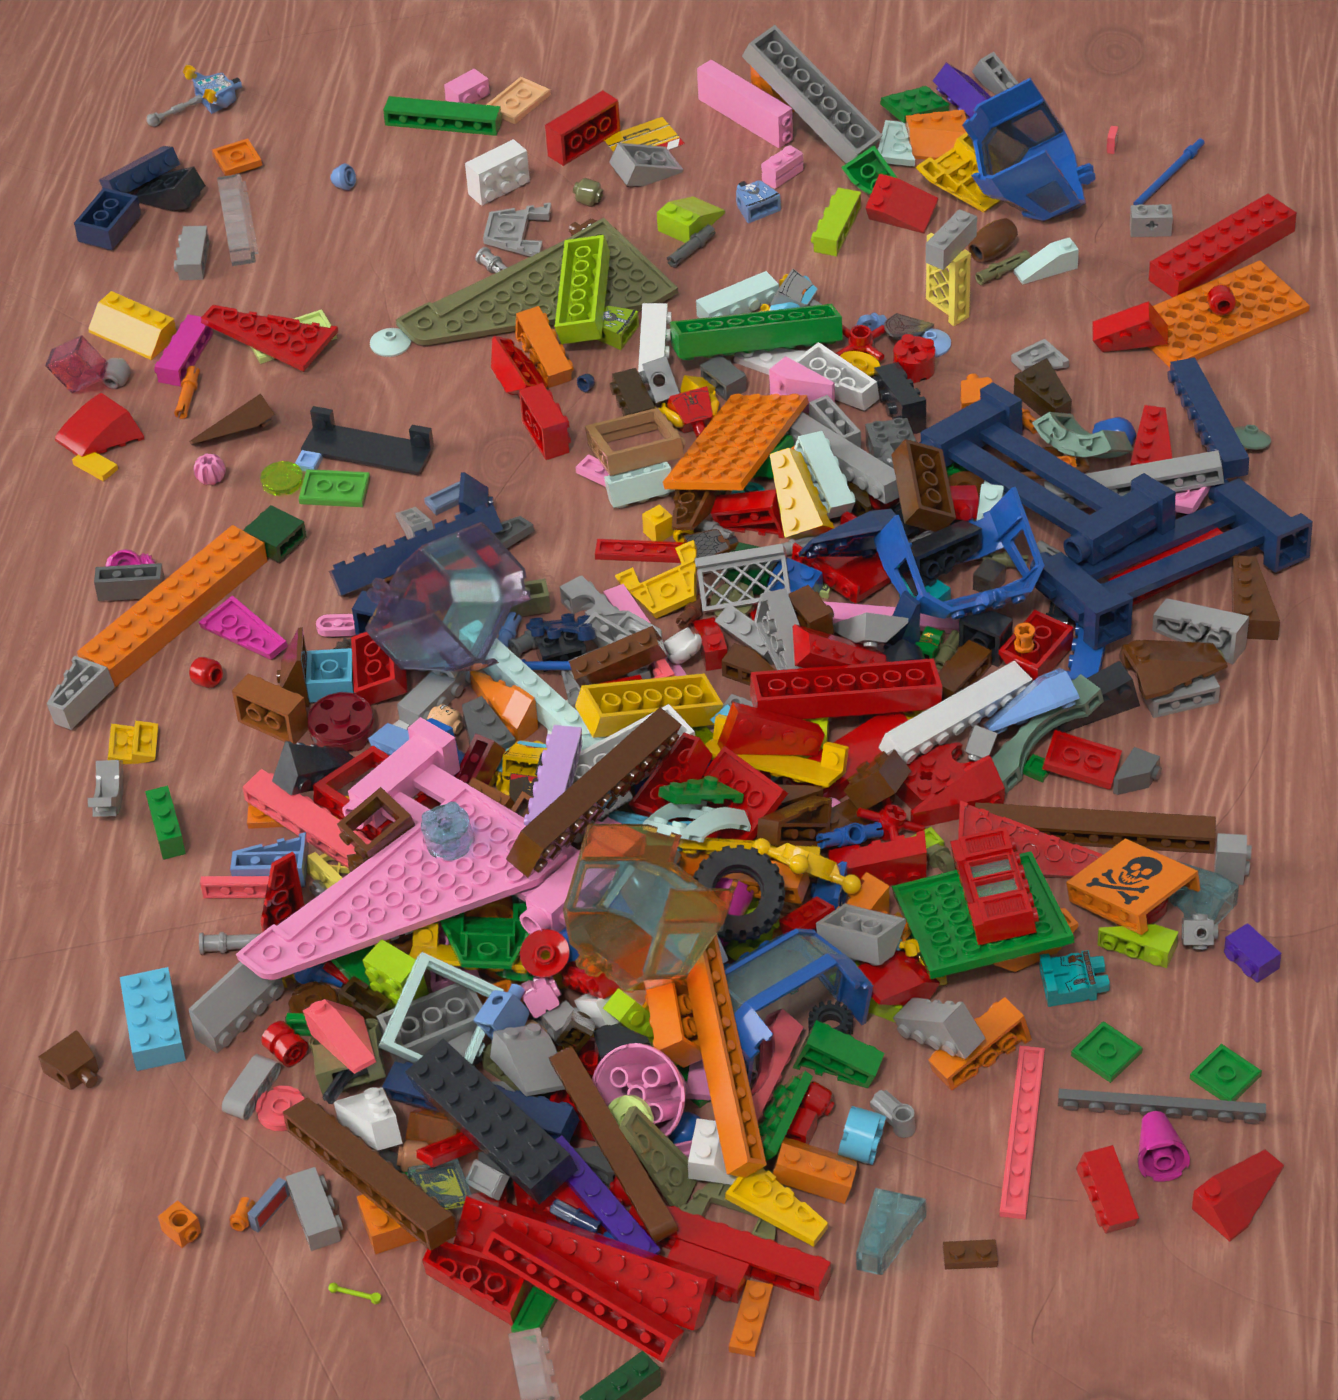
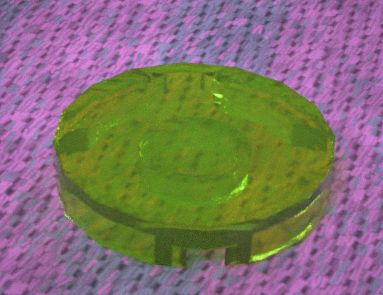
[260,461,303,495]

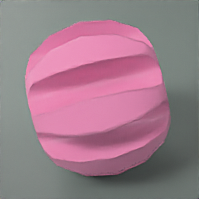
[194,453,226,485]

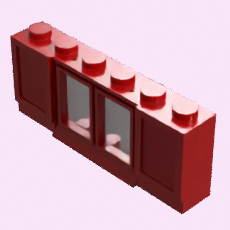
[950,827,1039,945]

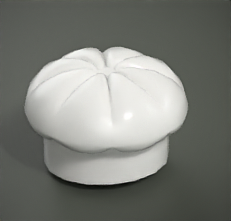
[663,627,702,664]

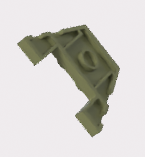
[680,1168,776,1241]

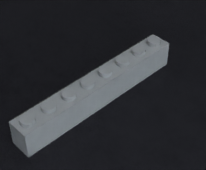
[785,412,899,504]
[1044,450,1224,509]

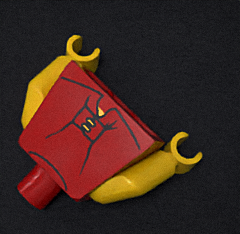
[655,386,720,438]

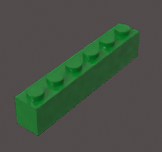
[383,96,502,136]

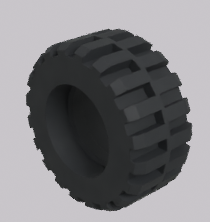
[692,845,785,944]

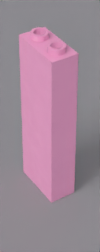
[697,60,793,148]

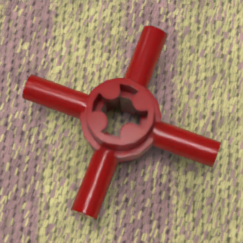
[835,324,886,362]
[857,797,925,841]

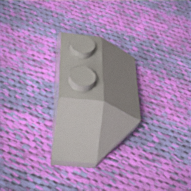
[583,611,662,670]

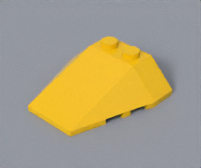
[916,132,1002,212]

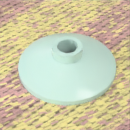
[370,328,411,357]

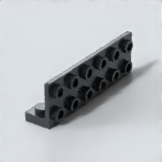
[301,406,434,475]

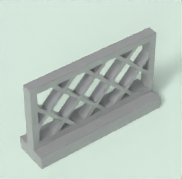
[695,543,791,613]

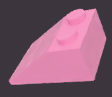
[769,356,835,413]

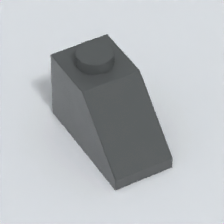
[1113,747,1162,795]

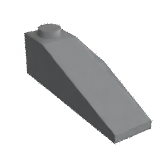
[833,612,908,648]

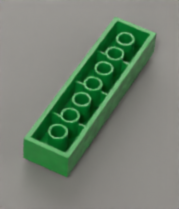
[670,304,843,360]

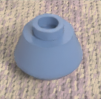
[331,163,356,190]

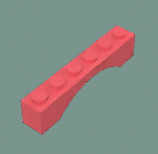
[715,1008,803,1123]

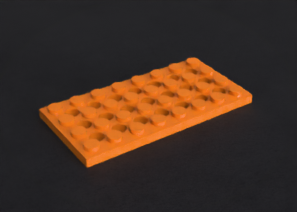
[1149,260,1310,367]
[663,394,809,490]

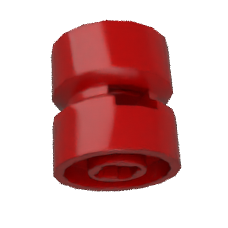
[261,1021,308,1067]

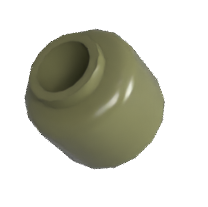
[573,178,603,207]

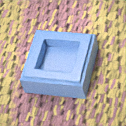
[294,450,323,471]

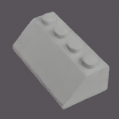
[189,962,284,1053]

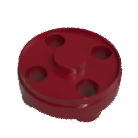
[308,692,375,752]

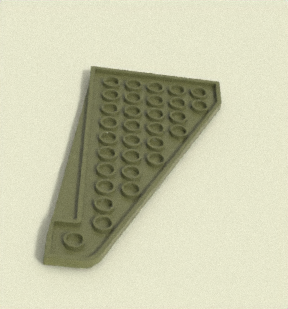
[396,217,678,346]

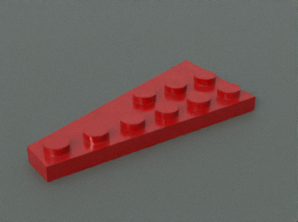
[956,800,1103,878]

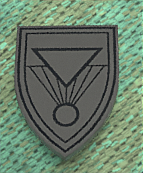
[884,313,934,341]

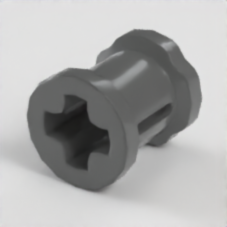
[508,630,536,657]

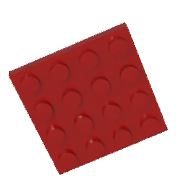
[680,746,789,851]

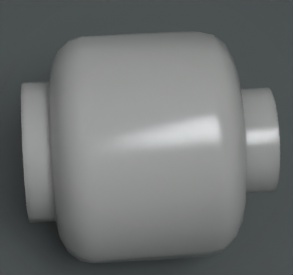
[100,358,131,389]

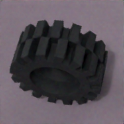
[808,1000,853,1035]

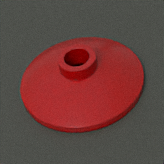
[520,929,570,978]

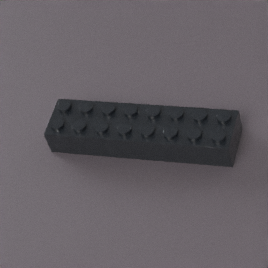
[405,1039,578,1205]

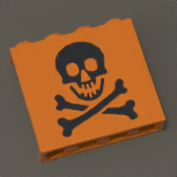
[1066,839,1200,935]

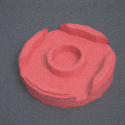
[256,1086,305,1131]

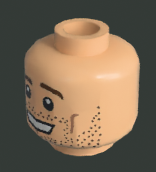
[427,704,463,734]

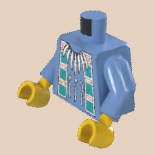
[183,65,242,114]

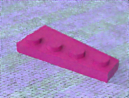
[198,595,288,660]

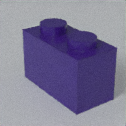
[1224,923,1281,983]

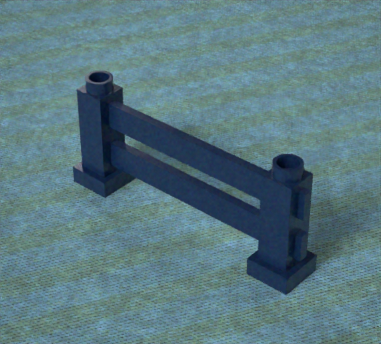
[919,382,1176,565]
[1030,478,1313,650]

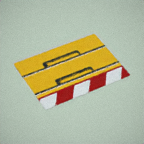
[605,117,685,152]

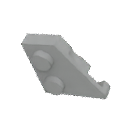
[1011,339,1069,371]

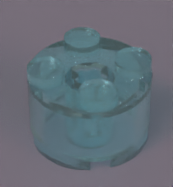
[421,802,474,861]

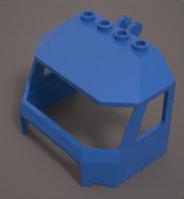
[873,487,1044,620]

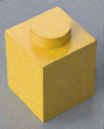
[642,504,674,541]

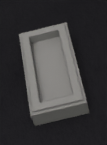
[465,1159,510,1200]

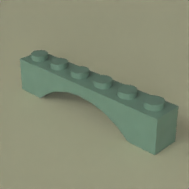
[991,674,1104,794]

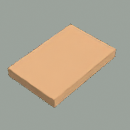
[486,77,551,124]

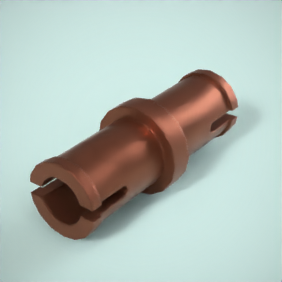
[676,593,711,629]

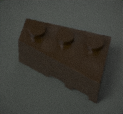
[1014,358,1072,417]

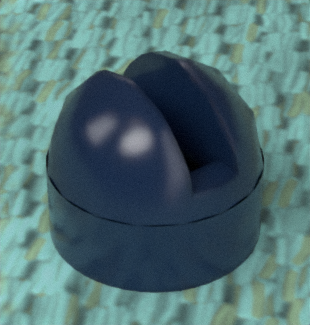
[577,374,595,392]

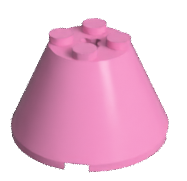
[592,1043,689,1137]

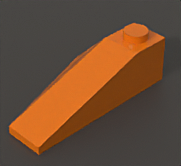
[470,670,538,742]

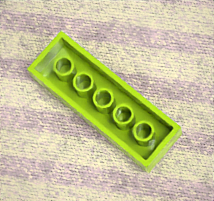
[555,235,610,344]

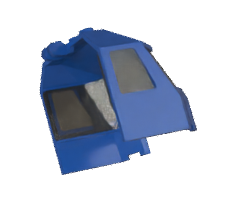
[962,78,1096,221]

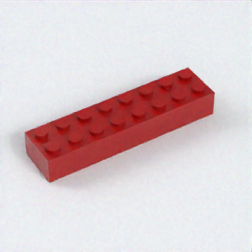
[1148,193,1297,298]
[750,659,942,719]

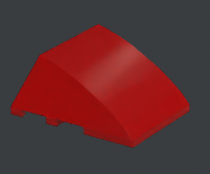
[55,393,145,457]

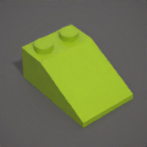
[657,196,725,243]

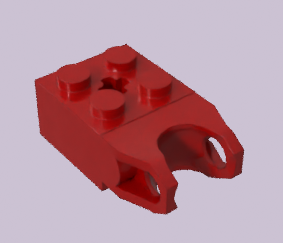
[895,742,976,809]

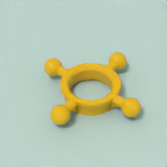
[752,838,861,894]

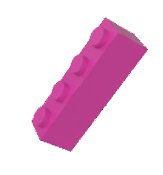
[154,314,213,387]

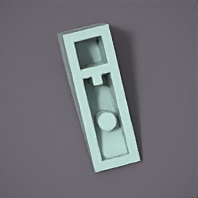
[1014,237,1079,285]

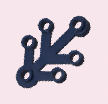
[526,613,596,641]

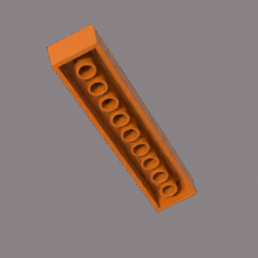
[77,525,268,687]

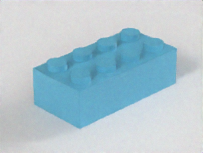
[120,967,186,1071]

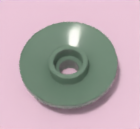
[1234,424,1271,449]

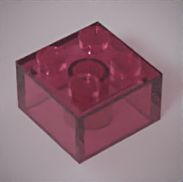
[45,335,108,394]

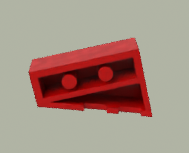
[711,489,785,539]
[1076,1145,1139,1234]

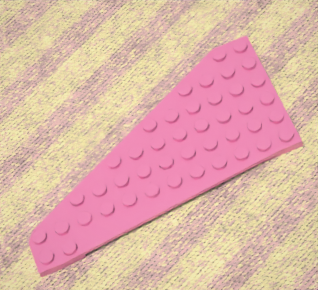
[236,783,568,980]

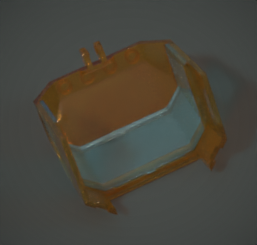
[563,823,739,993]

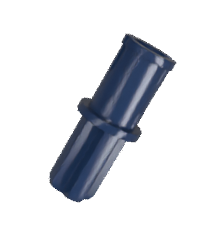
[550,1199,601,1233]

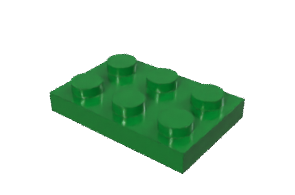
[880,86,950,123]

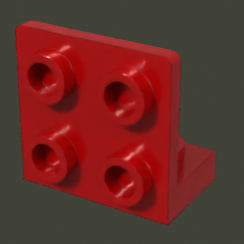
[779,896,835,960]

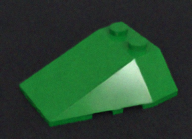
[440,903,530,969]

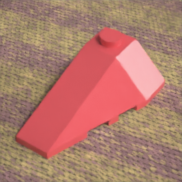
[303,999,376,1074]

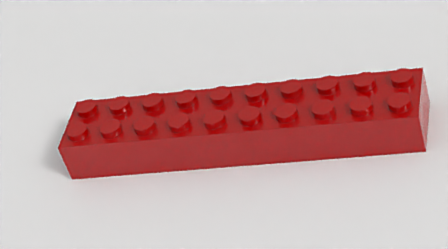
[453,1192,717,1331]

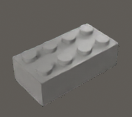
[377,983,483,1064]

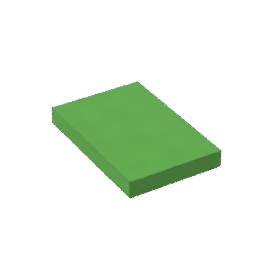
[299,469,370,507]

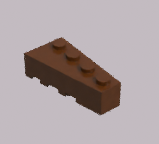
[1231,555,1280,640]

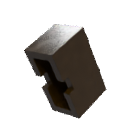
[338,976,393,1020]

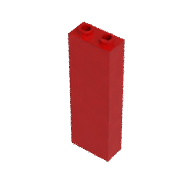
[783,712,908,800]

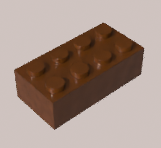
[891,439,956,532]

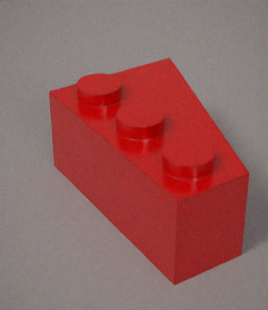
[1092,301,1168,352]

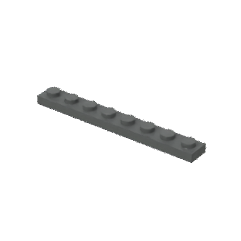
[1058,1088,1266,1124]

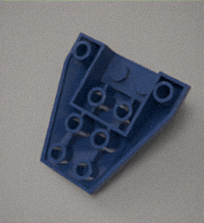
[798,509,904,559]

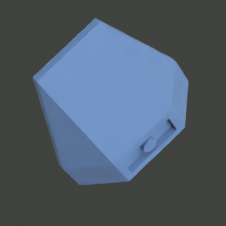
[983,668,1080,734]

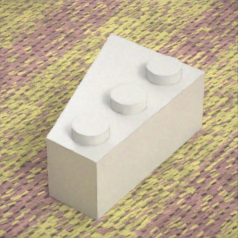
[334,1087,402,1151]

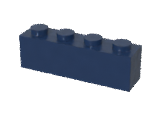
[99,146,180,193]

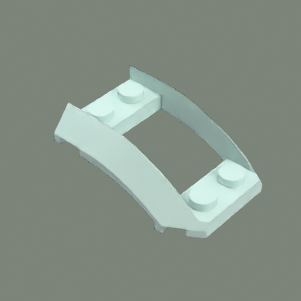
[641,801,751,843]

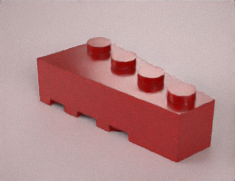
[1130,405,1172,466]
[717,702,825,756]
[828,830,927,886]
[422,1242,532,1326]

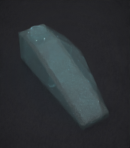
[1169,860,1239,930]

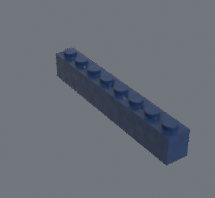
[1167,357,1249,479]
[329,503,503,596]
[382,1061,580,1143]

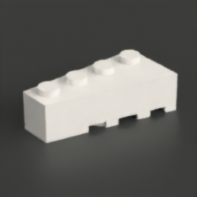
[638,303,672,384]
[795,342,879,411]

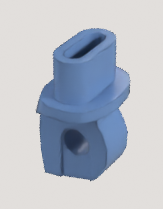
[855,313,887,331]

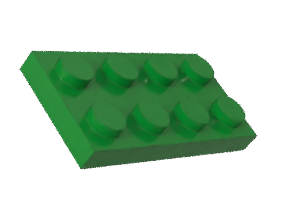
[759,1071,813,1161]

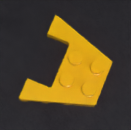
[615,540,697,619]

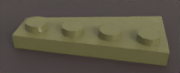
[619,1106,697,1209]

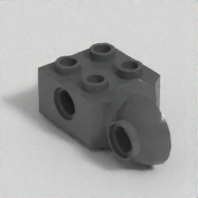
[865,418,916,469]

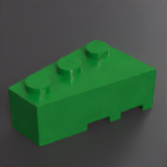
[792,1020,885,1089]

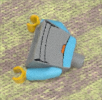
[759,269,823,312]

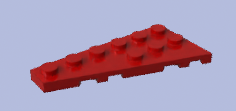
[201,305,338,372]

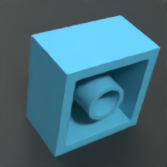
[306,648,355,702]

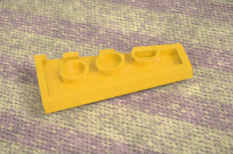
[725,1168,828,1247]

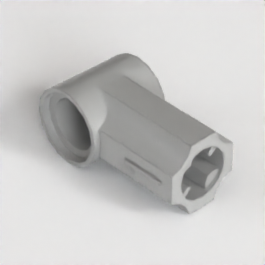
[870,1090,916,1138]

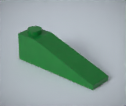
[841,145,897,195]

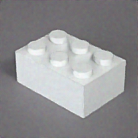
[465,139,530,206]

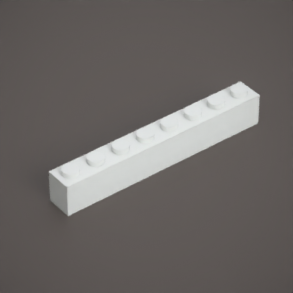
[879,661,1033,764]

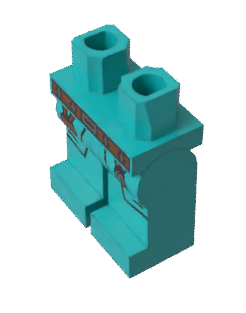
[1039,950,1110,1007]

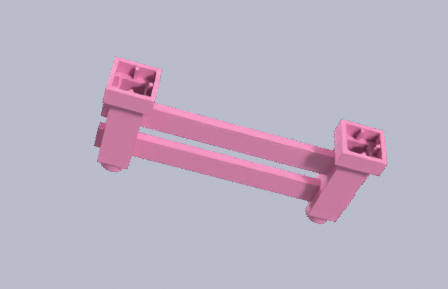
[343,717,636,934]

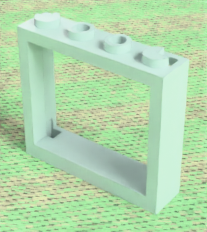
[378,952,503,1067]

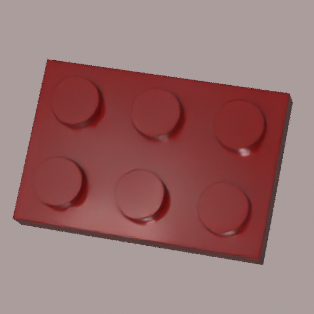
[1042,730,1122,790]

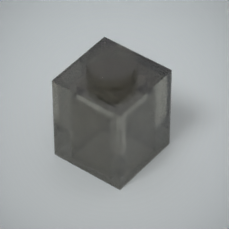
[973,558,1006,592]

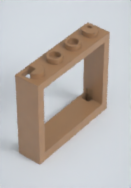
[585,408,686,476]

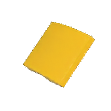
[107,720,158,764]

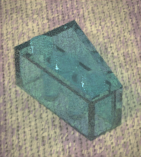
[856,1188,926,1275]

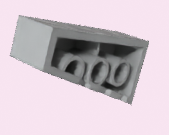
[754,588,801,670]
[893,998,985,1059]

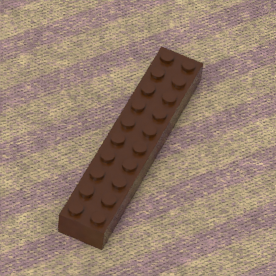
[506,707,682,878]

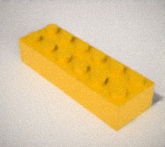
[575,673,723,738]

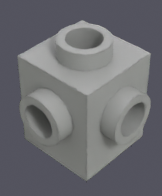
[1182,913,1218,949]

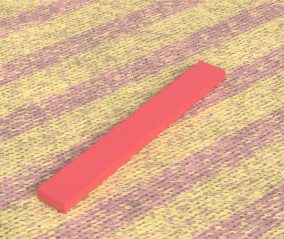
[1000,1046,1045,1219]

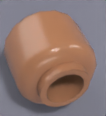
[397,1140,429,1173]

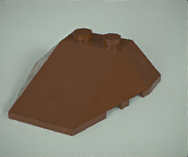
[1119,640,1228,700]

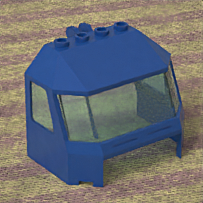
[723,928,873,1086]

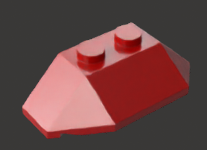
[491,336,548,395]

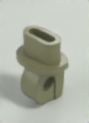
[926,844,956,873]

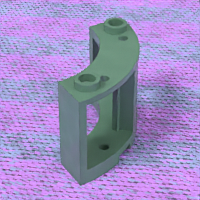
[1032,412,1133,458]

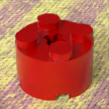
[893,334,935,383]

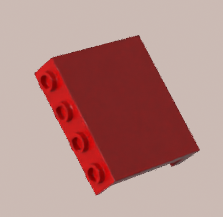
[792,511,892,604]

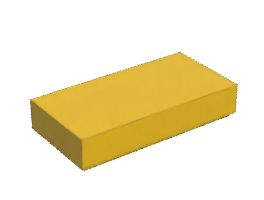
[72,452,118,481]

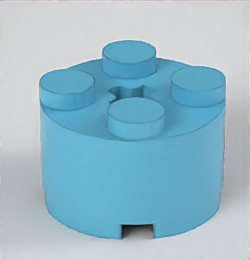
[838,1106,886,1165]

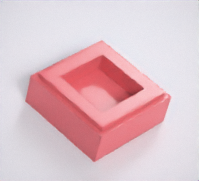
[1106,126,1118,154]

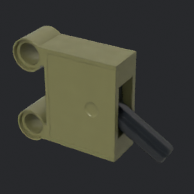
[308,1018,386,1104]

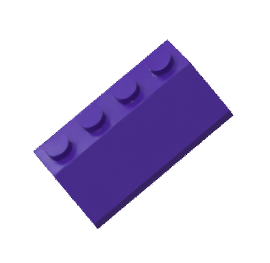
[933,62,991,120]

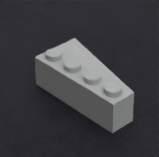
[1152,598,1249,665]

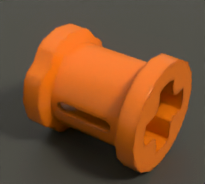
[1014,623,1035,653]

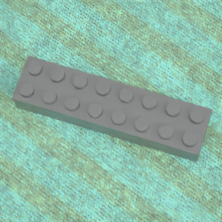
[742,25,883,164]

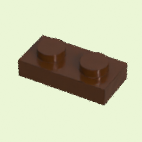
[943,1239,998,1270]

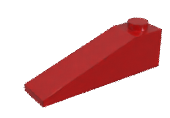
[911,755,1005,827]
[260,851,305,932]
[1192,1149,1284,1242]

